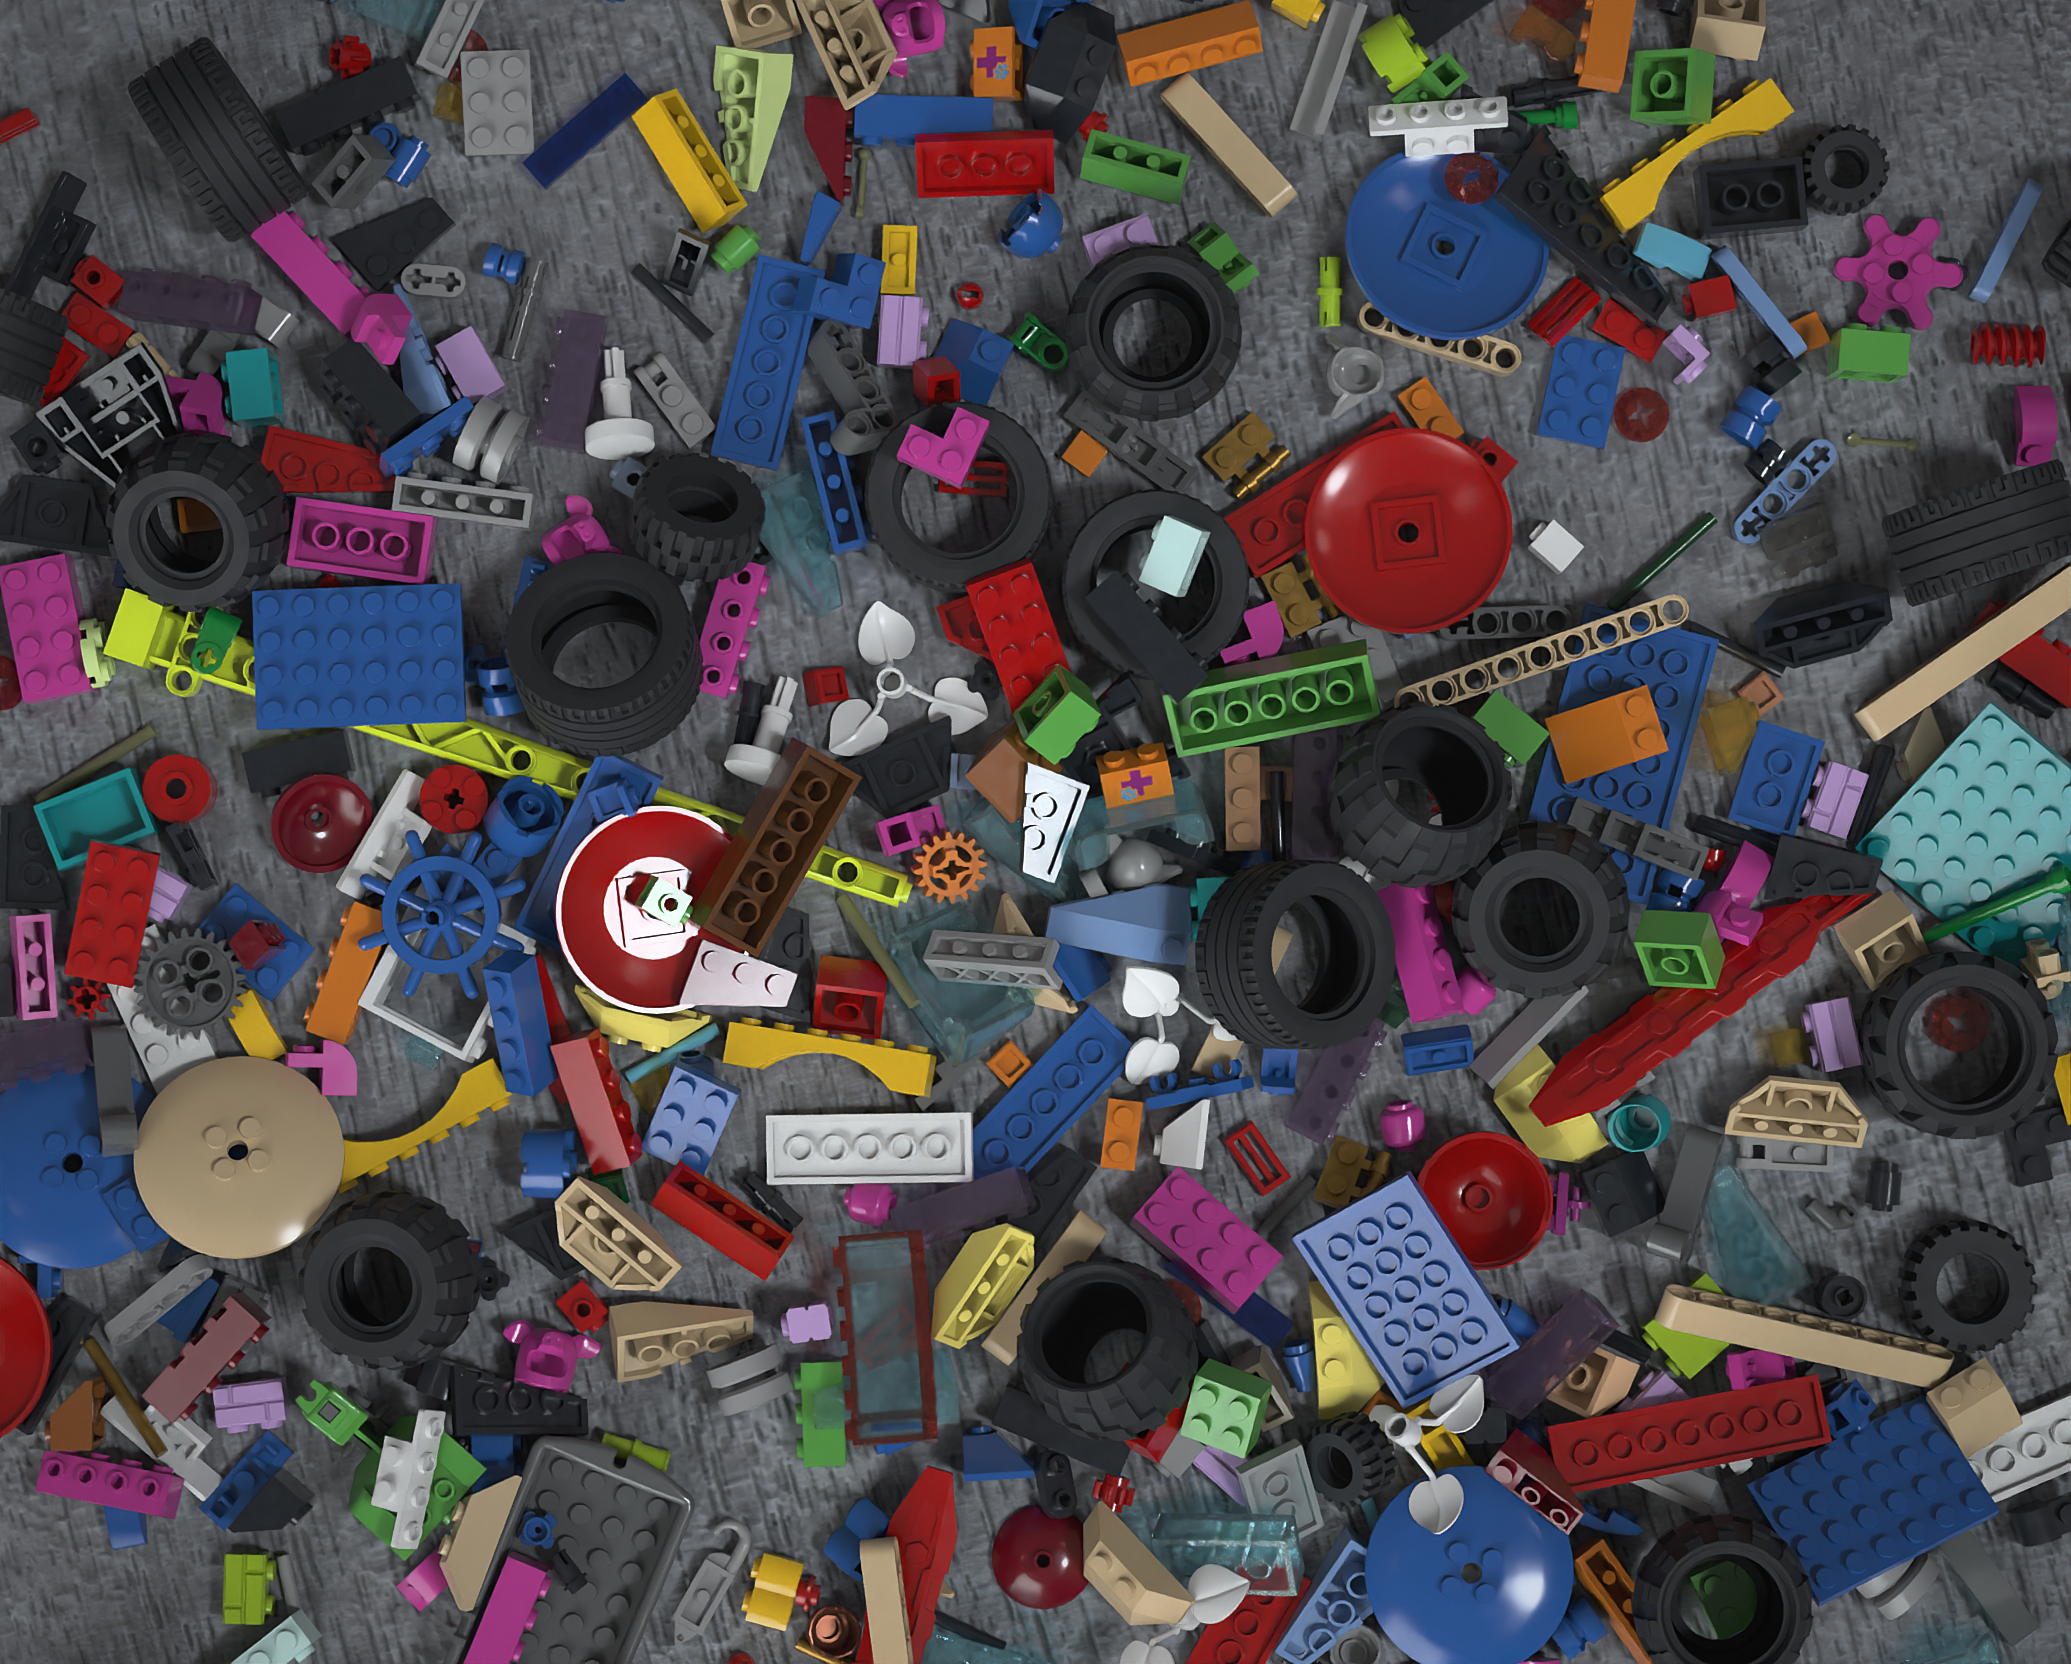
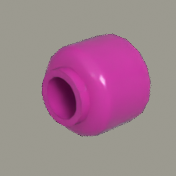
[1455,965,1497,1015]
[1379,1099,1427,1152]
[843,1183,897,1226]

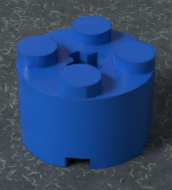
[483,776,564,858]
[521,1129,578,1199]

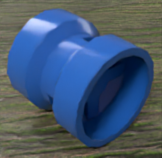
[482,242,526,285]

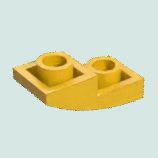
[227,987,288,1060]

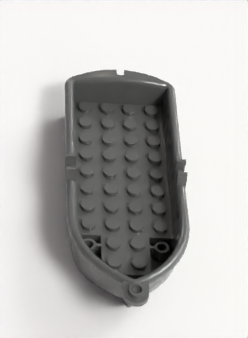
[443,1435,695,1664]

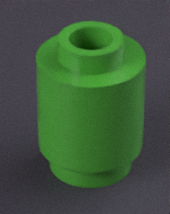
[710,224,761,275]

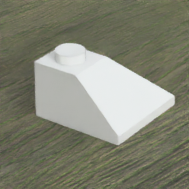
[1153,1098,1210,1169]

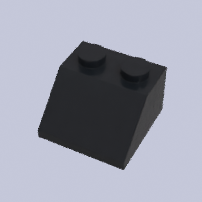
[1578,1151,1666,1238]
[228,1468,315,1533]

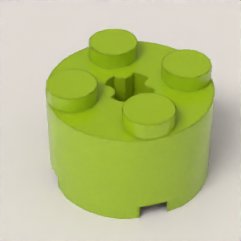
[1357,13,1433,94]

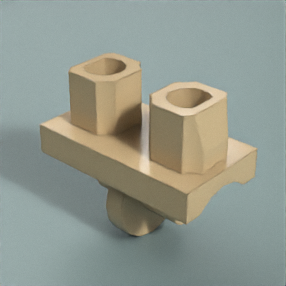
[2019,938,2071,1000]

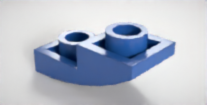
[1578,1501,1643,1535]
[103,1505,148,1550]

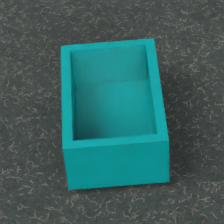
[33,767,162,871]

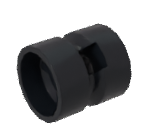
[1738,334,1802,396]
[1815,1272,1867,1320]

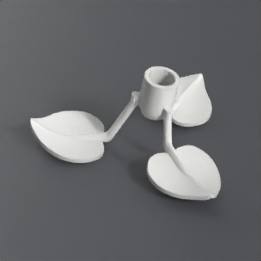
[829,601,988,756]
[1122,966,1238,1085]
[1358,1375,1484,1535]
[1120,1564,1250,1664]

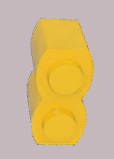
[741,1551,805,1631]

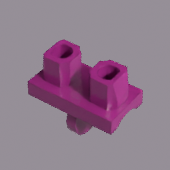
[1546,1171,1591,1235]

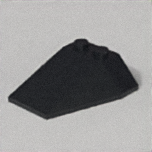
[35,342,184,488]

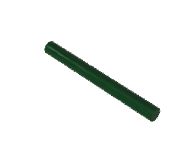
[1606,512,1718,612]

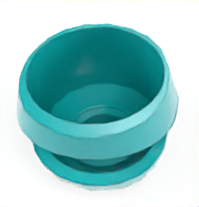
[1607,1094,1672,1152]

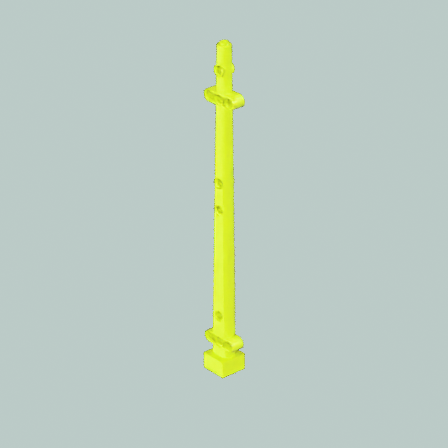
[103,588,913,908]

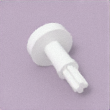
[585,347,655,460]
[724,676,798,786]

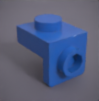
[586,776,642,824]
[1260,1048,1298,1096]
[17,1255,64,1298]

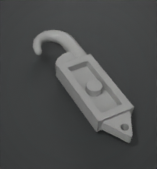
[671,1519,752,1646]

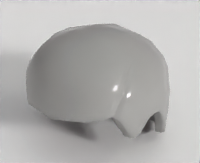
[1329,1624,1382,1664]

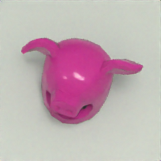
[874,0,945,78]
[540,495,624,566]
[503,1320,602,1393]

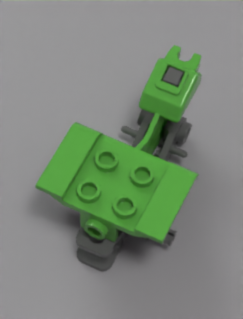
[295,1379,487,1561]

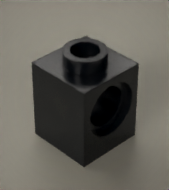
[9,418,67,474]

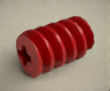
[1970,322,2046,368]

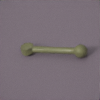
[856,148,871,219]
[1846,433,1919,452]

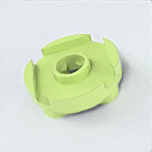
[79,618,116,688]

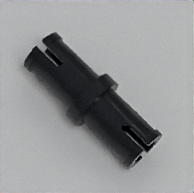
[1988,666,2059,720]
[739,1170,804,1233]

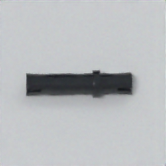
[1510,75,1608,108]

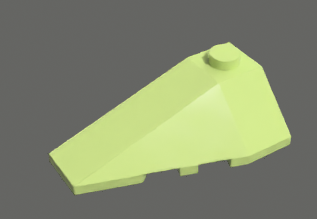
[713,45,794,192]

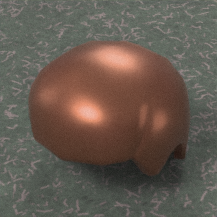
[806,1604,862,1659]

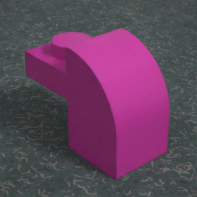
[351,294,413,364]
[165,372,227,436]
[2012,385,2057,466]
[1219,601,1284,666]
[874,804,946,857]
[1714,840,1774,908]
[1692,891,1763,946]
[284,1038,357,1096]
[1726,1348,1797,1390]
[397,1545,448,1611]

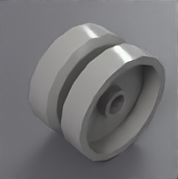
[453,396,530,485]
[706,1343,794,1417]
[1856,1552,1941,1620]

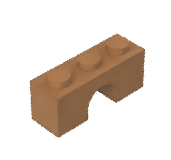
[1223,747,1261,851]

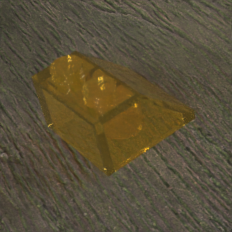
[1699,696,1760,777]

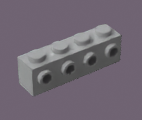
[392,472,537,532]

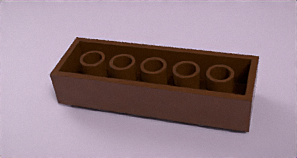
[689,737,862,958]

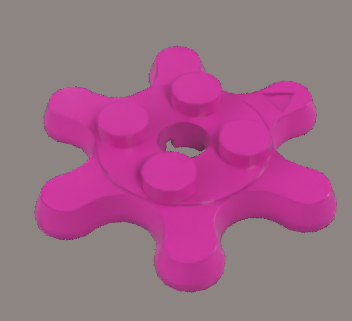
[1833,213,1963,330]

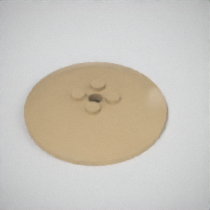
[134,1056,345,1259]

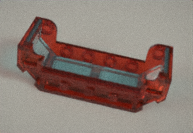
[832,1229,939,1450]

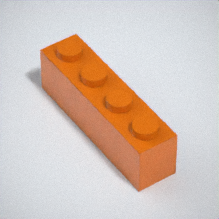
[1117,0,1263,87]
[1574,0,1636,93]
[303,901,387,1045]
[1572,1538,1655,1664]

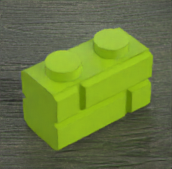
[222,1550,276,1625]

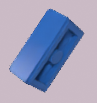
[1401,1024,1474,1076]

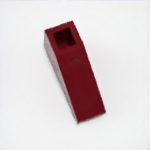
[804,96,854,206]
[228,920,287,972]
[1484,1428,1586,1535]

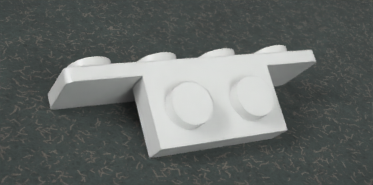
[1368,96,1508,157]
[336,769,433,900]
[100,1395,223,1501]
[371,1409,446,1549]

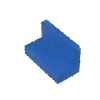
[156,1274,223,1343]

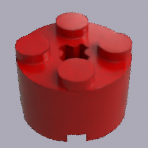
[419,765,493,834]

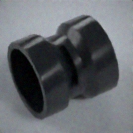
[1743,438,1792,486]

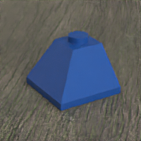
[1008,0,1092,49]
[934,318,1015,406]
[1053,943,1113,1002]
[963,1425,1034,1482]

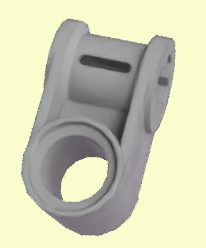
[231,289,299,349]

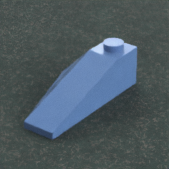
[393,284,455,427]
[1044,883,1192,965]
[1274,1526,1373,1664]

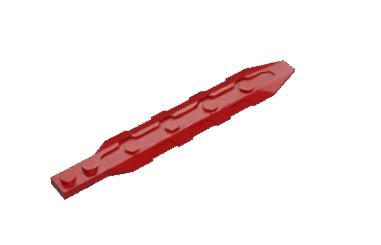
[1529,891,1875,1127]
[852,1466,958,1664]

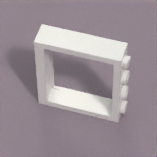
[358,882,536,1063]

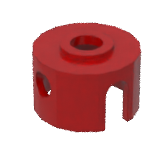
[142,754,218,823]

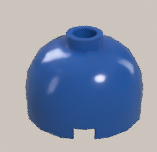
[997,189,1063,259]

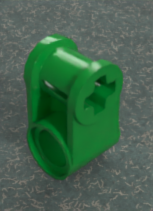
[1005,312,1070,374]
[190,606,242,675]

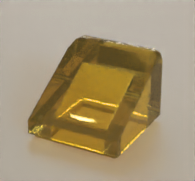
[432,83,463,125]
[1768,1026,1809,1068]
[630,1066,670,1115]

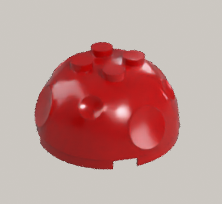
[1417,1131,1553,1270]

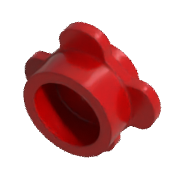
[795,1576,821,1612]

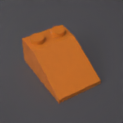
[1544,685,1669,784]

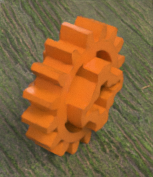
[911,828,987,904]

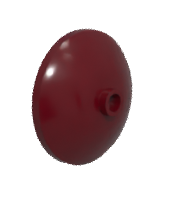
[270,773,373,873]
[992,1505,1089,1609]

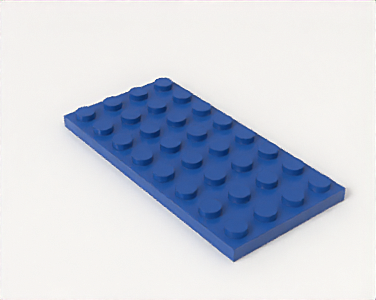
[1526,603,1719,905]

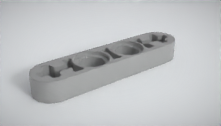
[104,1254,213,1346]

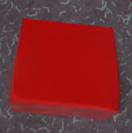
[802,666,849,707]

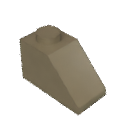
[1897,707,1946,785]
[1231,1344,1294,1432]

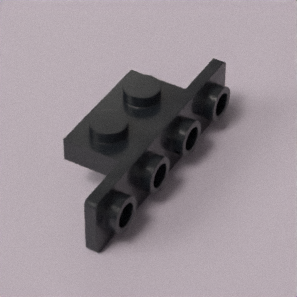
[4,171,97,300]

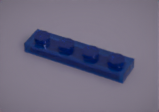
[522,73,649,190]
[1164,1259,1295,1350]

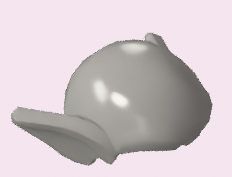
[1326,333,1384,419]
[1105,827,1183,892]

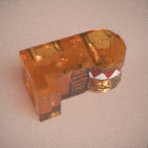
[1508,4,1576,63]

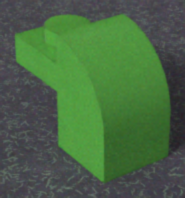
[1387,51,1470,105]
[1187,222,1259,293]

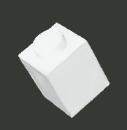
[1527,519,1584,575]

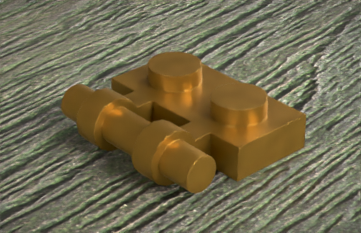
[1202,411,1292,500]
[1260,554,1343,639]
[1313,1135,1391,1209]

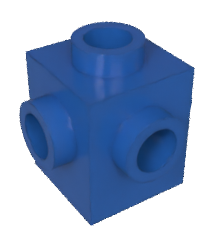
[1824,1379,1877,1440]

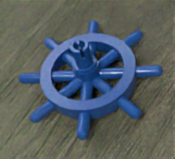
[358,830,526,999]

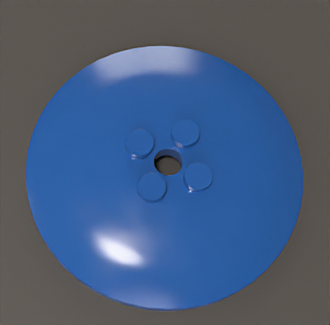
[1345,150,1549,340]
[0,1062,156,1269]
[1365,1465,1574,1664]

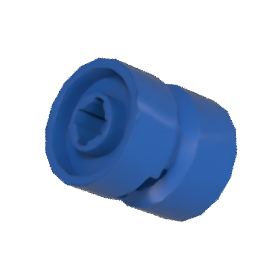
[1719,385,1783,450]
[476,656,525,716]
[1645,868,1705,912]
[1552,1596,1609,1661]

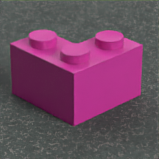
[897,407,990,489]

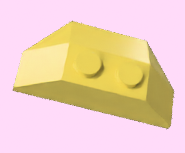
[574,984,713,1053]
[1493,1044,1609,1164]
[931,1223,1035,1349]
[1308,1281,1385,1419]

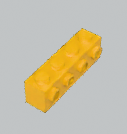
[631,88,748,233]

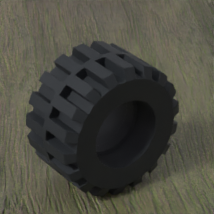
[1800,124,1890,216]
[1303,1411,1397,1508]

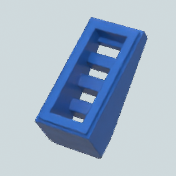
[800,191,842,266]

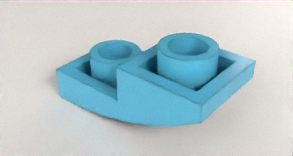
[1633,222,1712,282]

